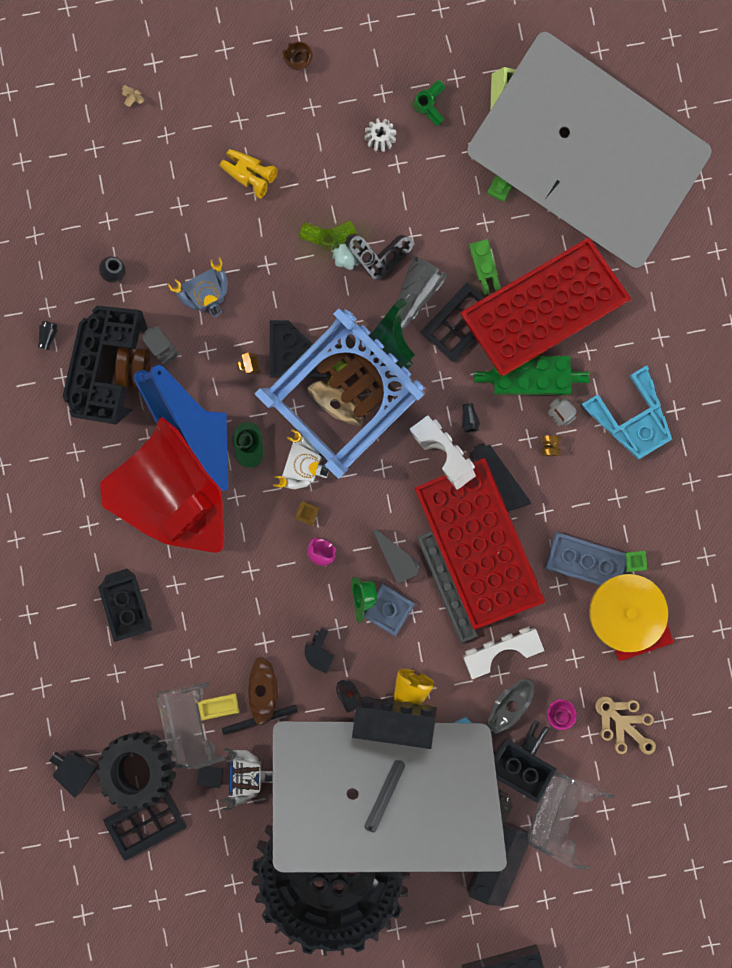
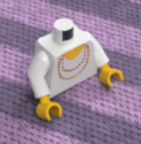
[273,430,329,490]

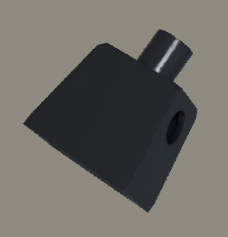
[49,750,99,798]

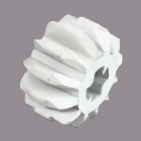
[365,118,396,152]

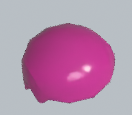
[307,538,336,566]
[547,699,577,730]

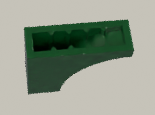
[369,298,415,370]

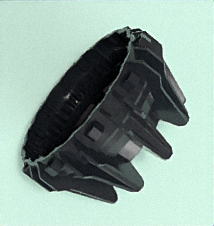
[251,793,410,956]

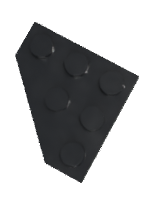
[270,320,327,378]

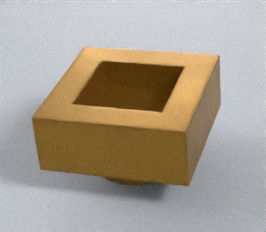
[295,501,320,526]

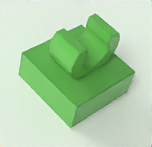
[487,176,512,203]
[625,551,647,572]

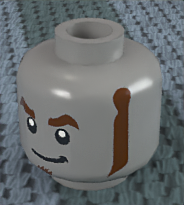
[548,398,577,427]

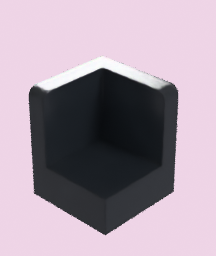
[197,762,223,789]

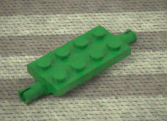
[474,356,590,395]

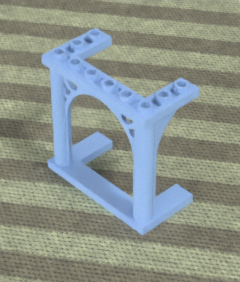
[255,309,426,479]

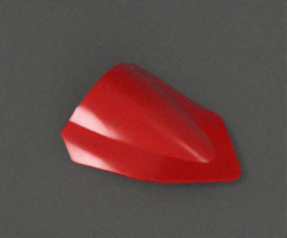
[100,417,224,553]

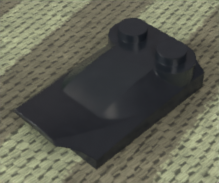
[98,569,152,642]

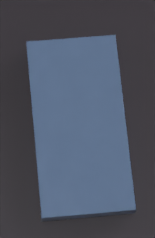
[544,532,626,586]

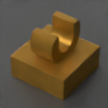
[236,353,261,374]

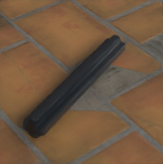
[364,760,405,832]

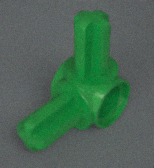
[412,80,445,126]

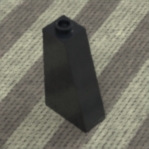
[470,443,531,512]

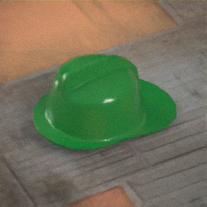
[351,577,377,623]

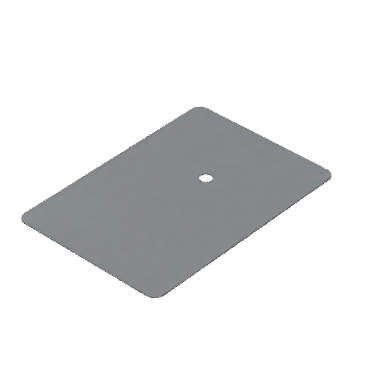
[467,32,712,268]
[273,721,507,872]

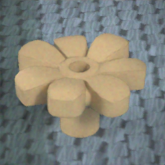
[122,85,144,107]

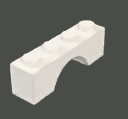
[410,416,476,490]
[462,626,544,679]

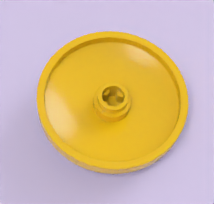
[589,574,668,652]

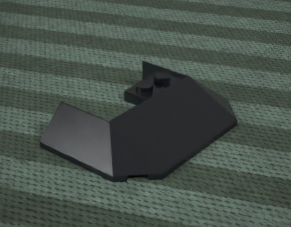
[63,305,148,425]

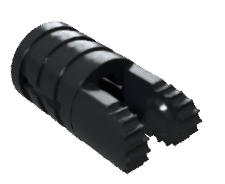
[521,720,550,755]

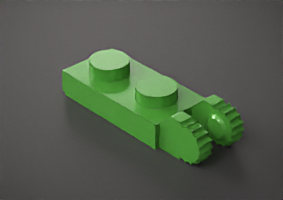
[469,239,500,295]

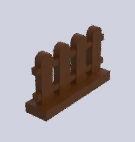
[316,335,396,418]

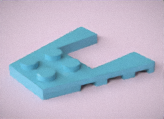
[581,365,672,460]

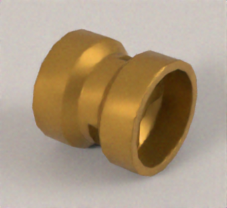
[541,436,561,456]

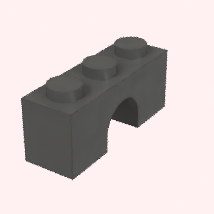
[141,326,180,365]

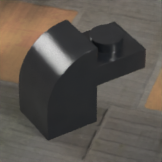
[305,628,335,674]

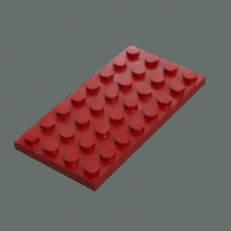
[460,237,631,378]
[414,458,546,630]

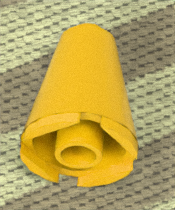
[393,668,434,705]

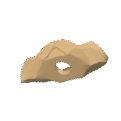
[308,381,364,426]

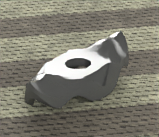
[488,679,535,734]

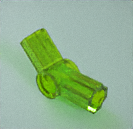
[299,220,357,250]

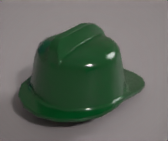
[232,422,264,468]

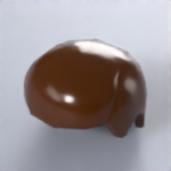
[282,41,313,70]

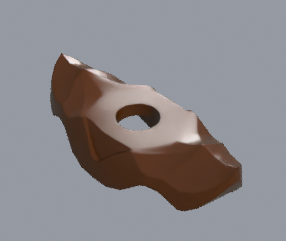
[248,657,278,725]

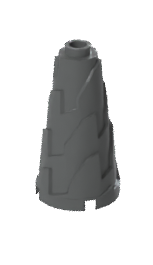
[395,256,447,330]

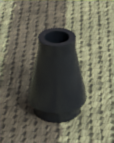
[38,321,58,350]
[462,403,480,433]

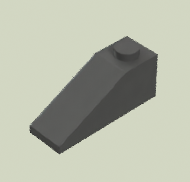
[373,530,420,584]

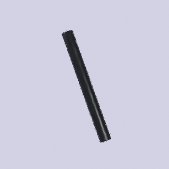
[222,704,298,735]

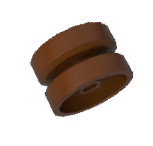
[115,348,151,391]

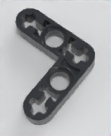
[345,234,413,280]

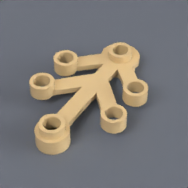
[595,697,656,755]

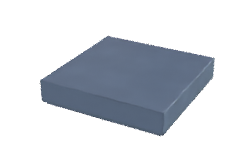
[364,584,415,637]

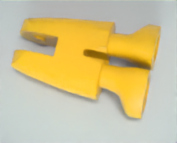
[219,149,278,199]

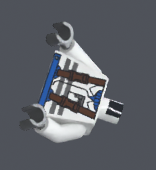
[221,748,273,811]

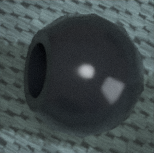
[99,256,126,283]

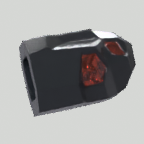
[336,680,361,713]

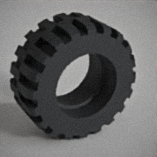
[96,732,176,811]

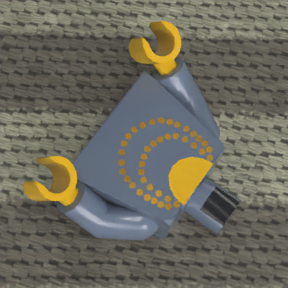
[168,257,228,318]

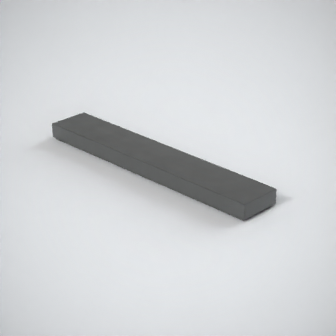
[416,531,478,644]

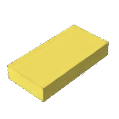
[198,693,240,721]

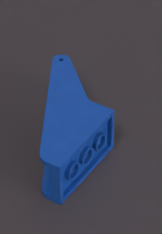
[134,365,228,491]

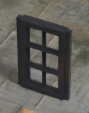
[420,283,484,363]
[103,791,187,861]

